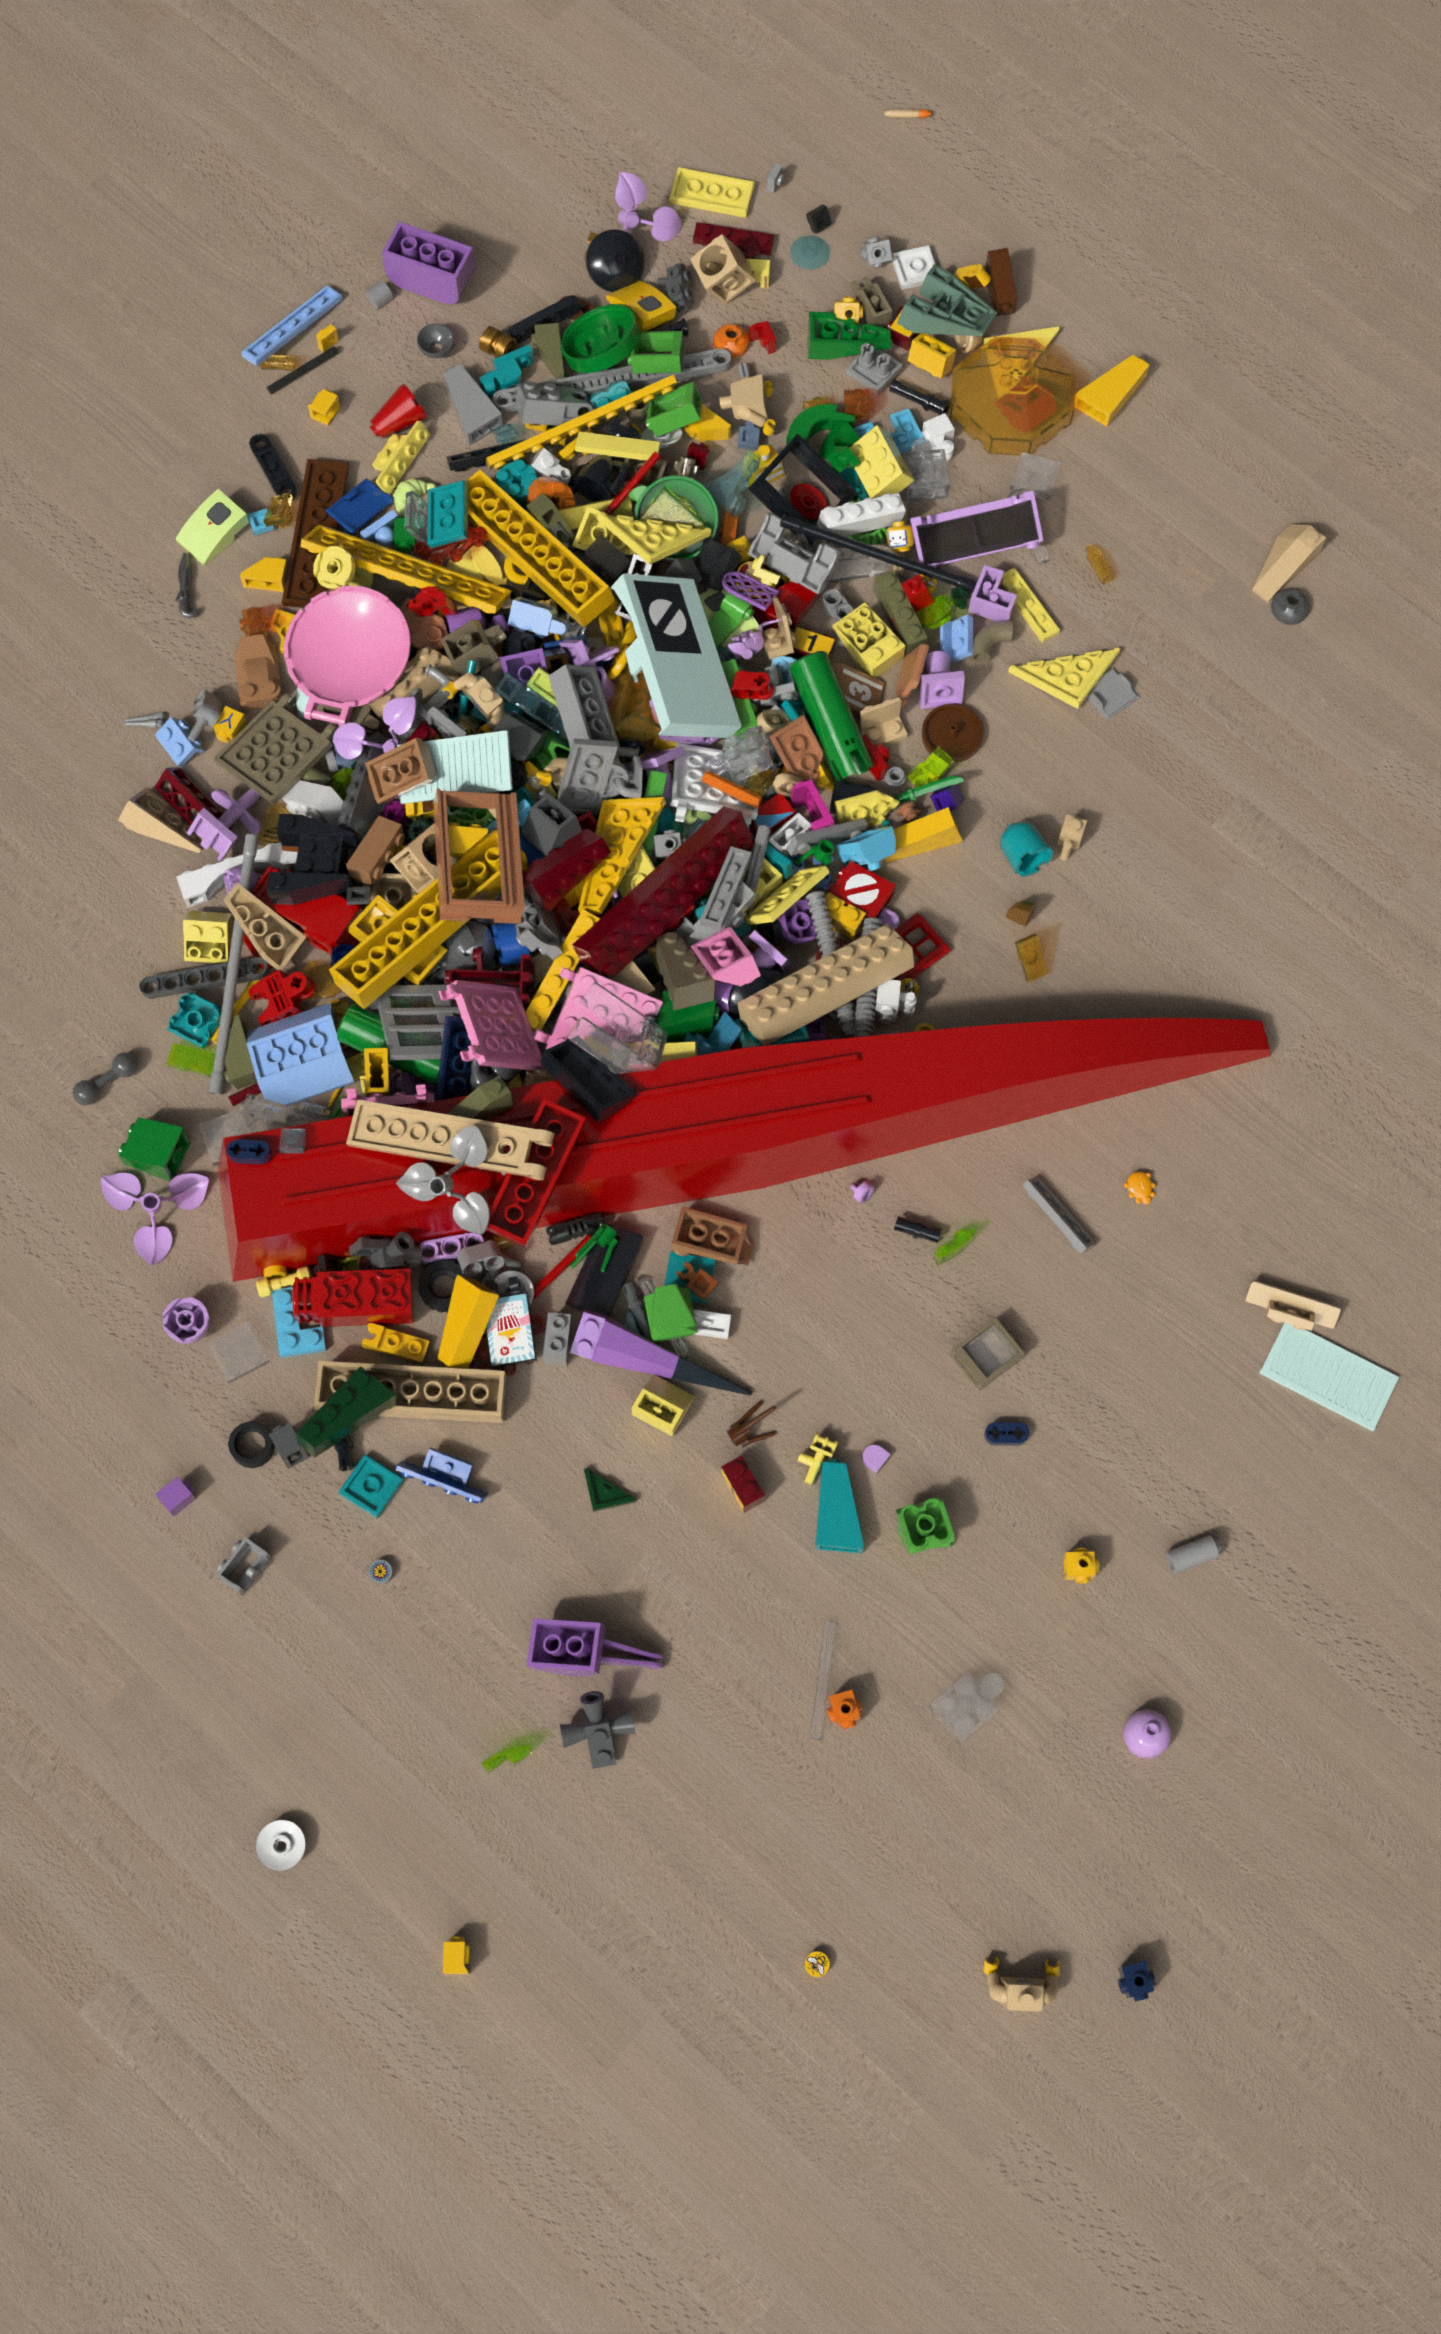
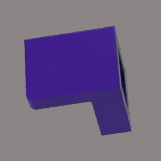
[930,784,964,811]

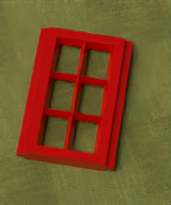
[893,912,951,981]

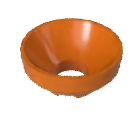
[713,324,750,358]

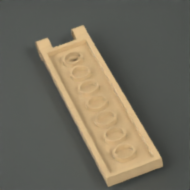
[346,1100,555,1180]

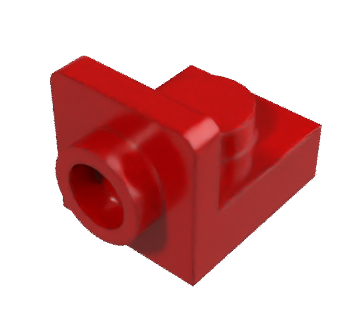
[749,321,776,354]

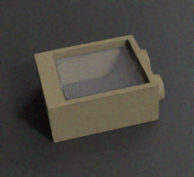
[951,1318,1025,1392]

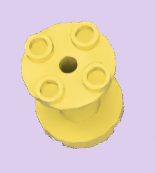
[313,546,374,590]

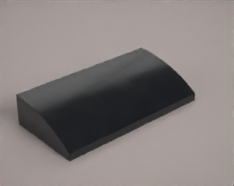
[540,1035,636,1123]
[565,1224,644,1317]

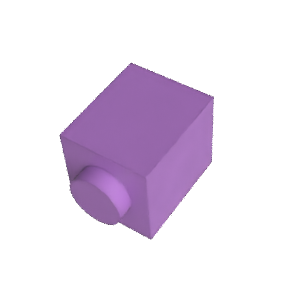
[155,1476,196,1517]

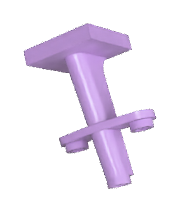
[187,789,262,861]

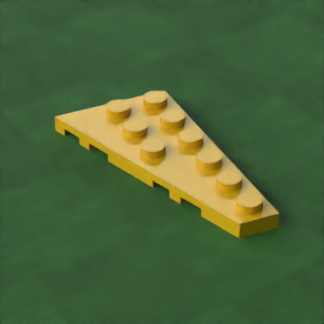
[578,797,666,914]

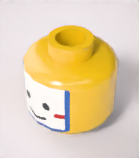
[886,520,915,552]

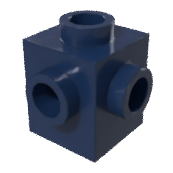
[1118,1961,1156,2002]

